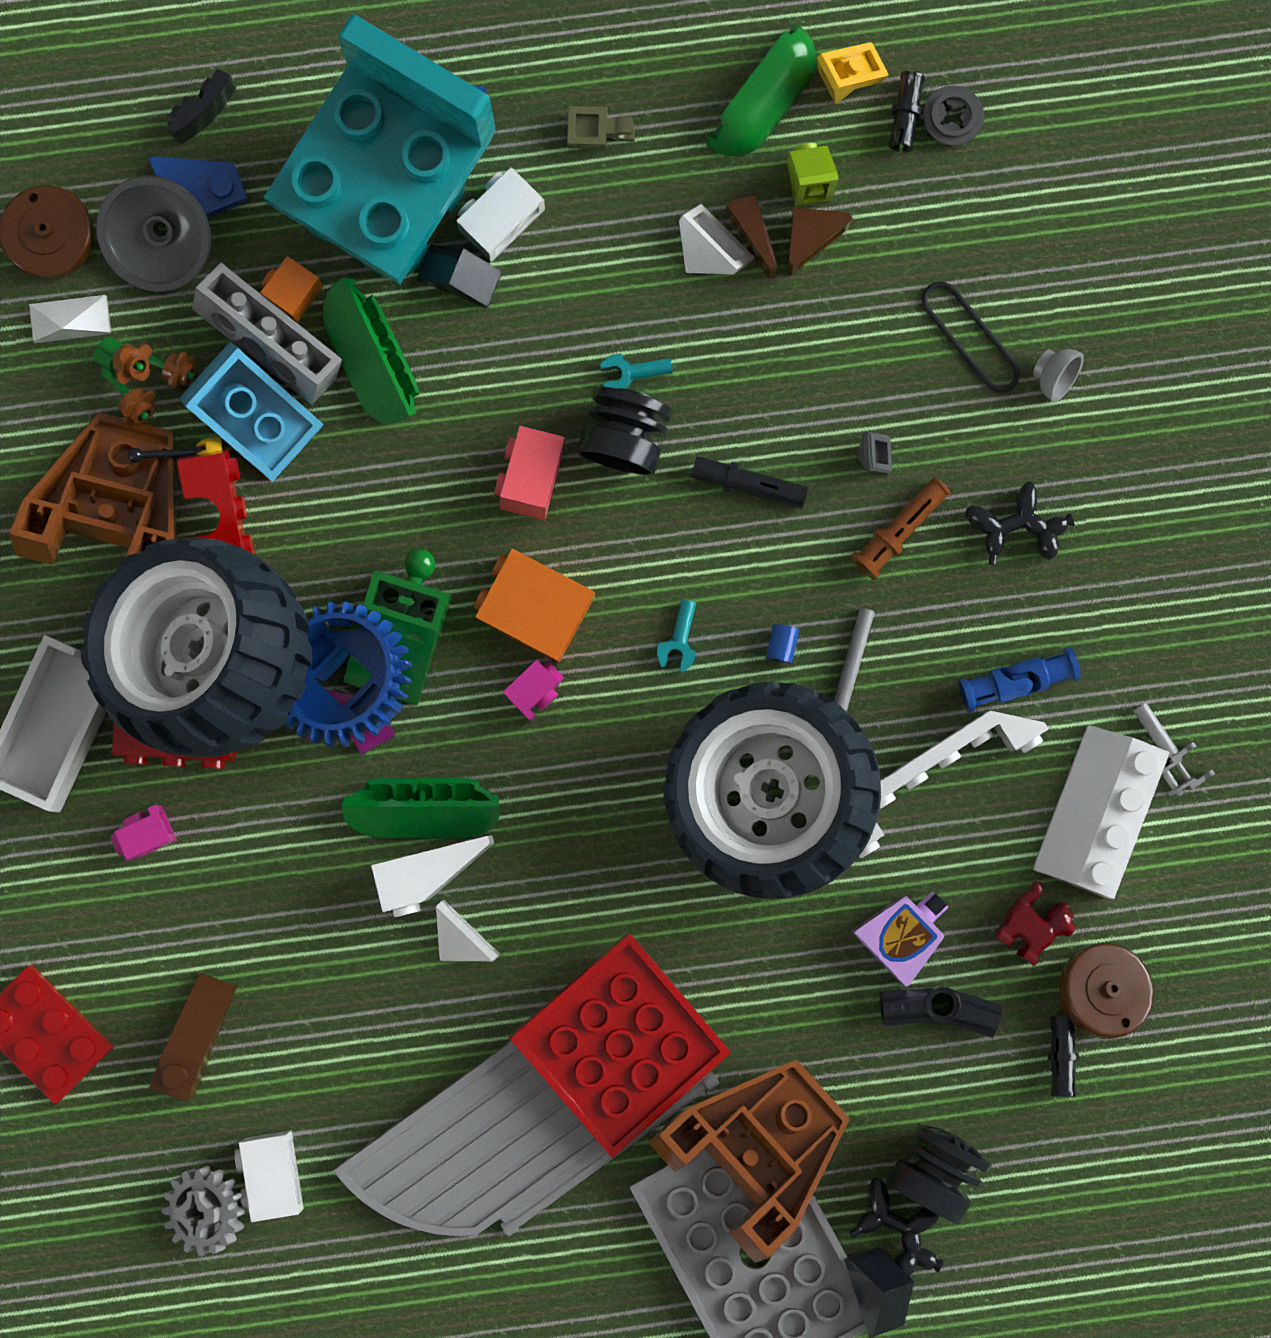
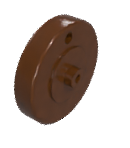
[0,185,95,280]
[1059,943,1153,1039]

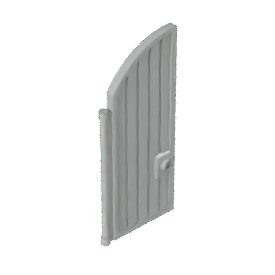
[333,1041,720,1237]

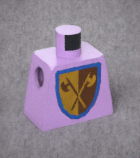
[851,891,949,987]

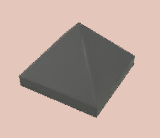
[856,432,892,474]

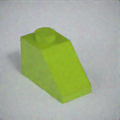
[787,143,839,207]

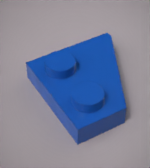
[149,156,250,218]

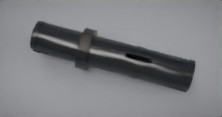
[691,456,808,509]

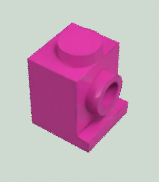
[503,660,564,722]
[110,805,177,860]

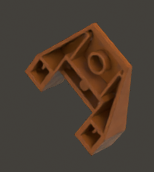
[9,413,177,565]
[648,1059,850,1263]

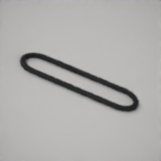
[922,281,1020,393]

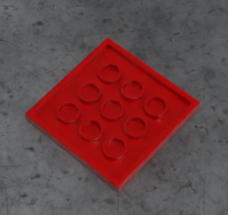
[508,932,732,1159]

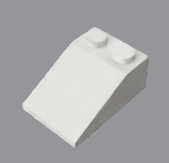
[371,836,494,917]

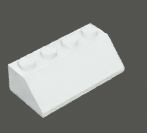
[1032,725,1170,899]

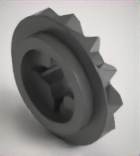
[922,85,984,148]

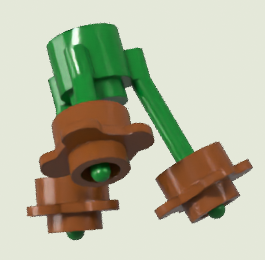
[94,337,196,427]

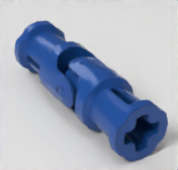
[958,647,1081,713]

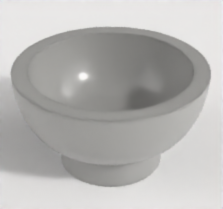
[1033,349,1084,402]

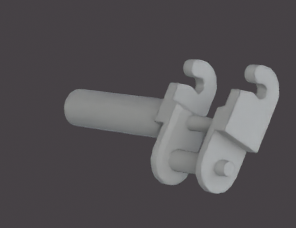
[1133,702,1215,797]

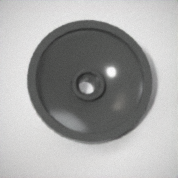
[96,175,211,292]

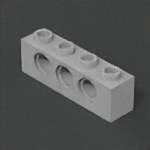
[192,263,342,405]

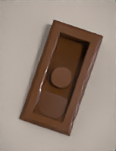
[726,195,777,278]

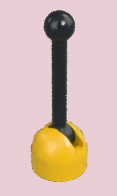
[127,436,222,463]

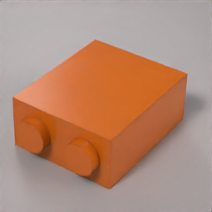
[473,549,595,663]

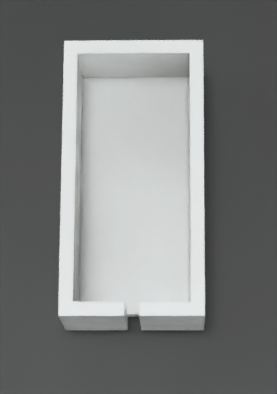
[0,635,106,812]

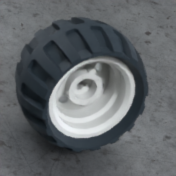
[80,537,312,758]
[663,682,881,899]

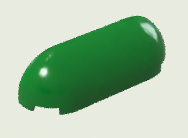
[706,23,817,156]
[323,277,419,424]
[342,778,500,838]

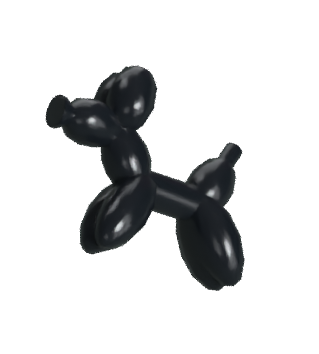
[965,481,1075,565]
[849,1177,943,1276]

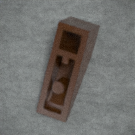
[149,973,237,1102]

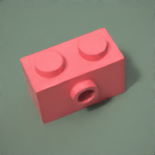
[494,426,565,521]

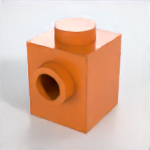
[260,256,323,323]

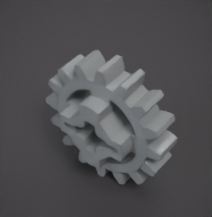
[161,1166,246,1256]

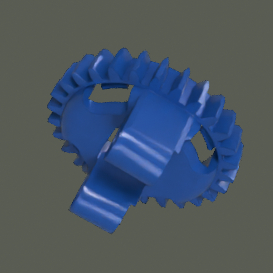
[284,601,412,748]

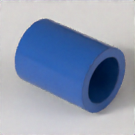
[766,624,799,664]

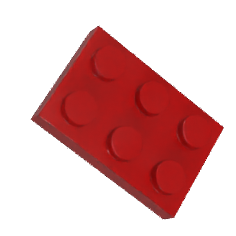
[0,965,114,1105]

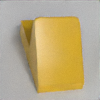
[817,42,889,104]

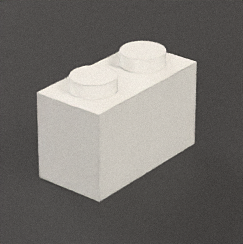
[456,167,545,262]
[235,1130,304,1222]

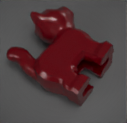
[993,881,1076,966]

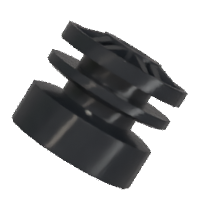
[577,387,672,476]
[886,1122,992,1225]

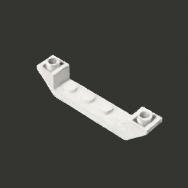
[859,711,1049,859]

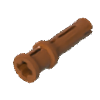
[850,477,951,580]

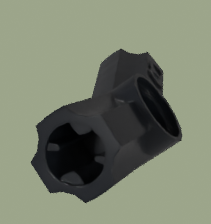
[879,985,1003,1038]

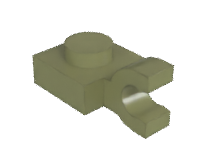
[567,106,635,149]

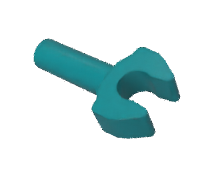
[600,353,673,389]
[657,599,696,673]

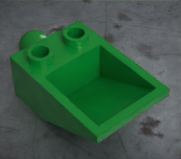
[343,548,453,705]

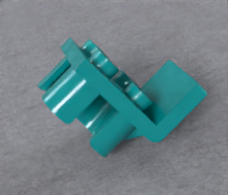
[263,14,495,285]

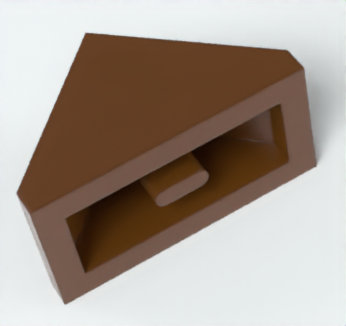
[786,207,853,276]

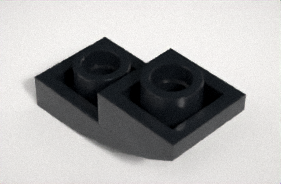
[168,69,236,144]

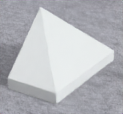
[679,204,755,275]
[29,295,111,343]
[436,900,500,962]

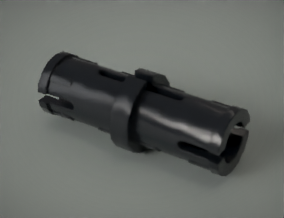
[888,71,925,153]
[1048,1017,1079,1097]

